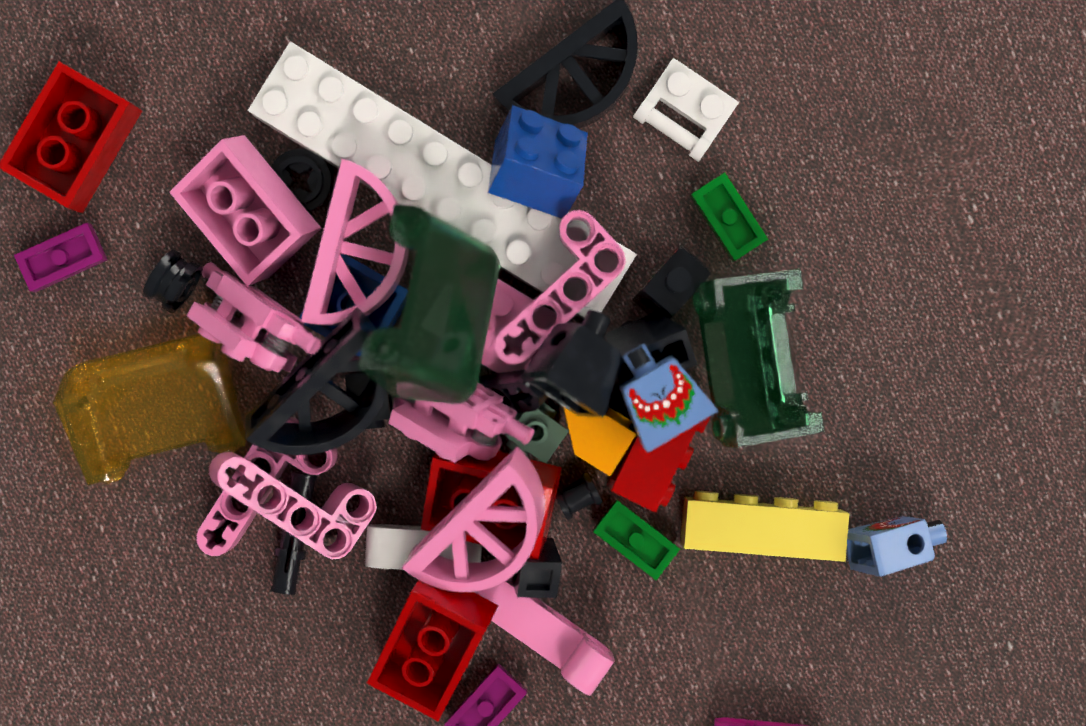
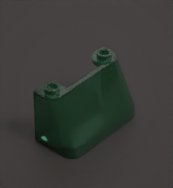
[358,204,500,404]
[693,268,824,448]

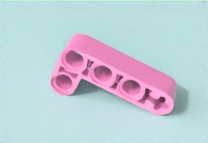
[495,210,626,364]
[197,417,338,556]
[209,452,376,559]
[473,578,615,696]

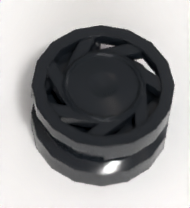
[143,249,203,313]

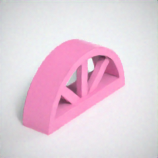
[301,159,409,326]
[402,447,545,592]

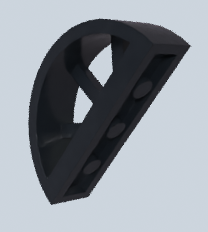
[492,0,638,129]
[245,308,388,455]

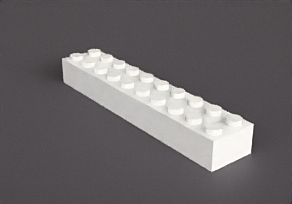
[248,41,637,319]

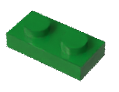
[690,172,768,262]
[592,499,680,581]

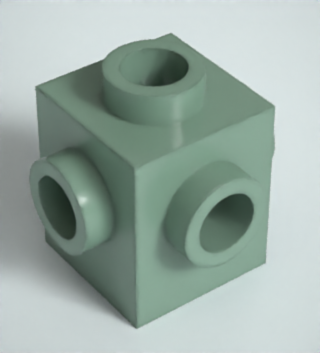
[504,403,569,463]

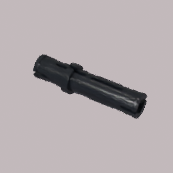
[270,472,317,595]

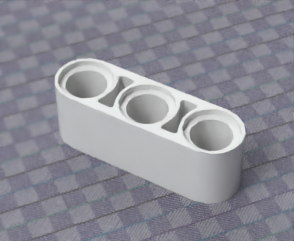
[365,524,482,570]

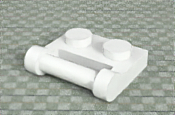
[633,58,739,162]

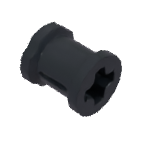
[556,471,603,521]

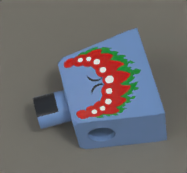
[619,344,718,453]
[846,516,947,577]

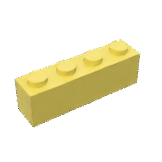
[680,491,849,562]

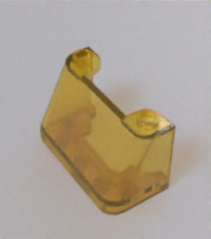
[53,334,246,485]

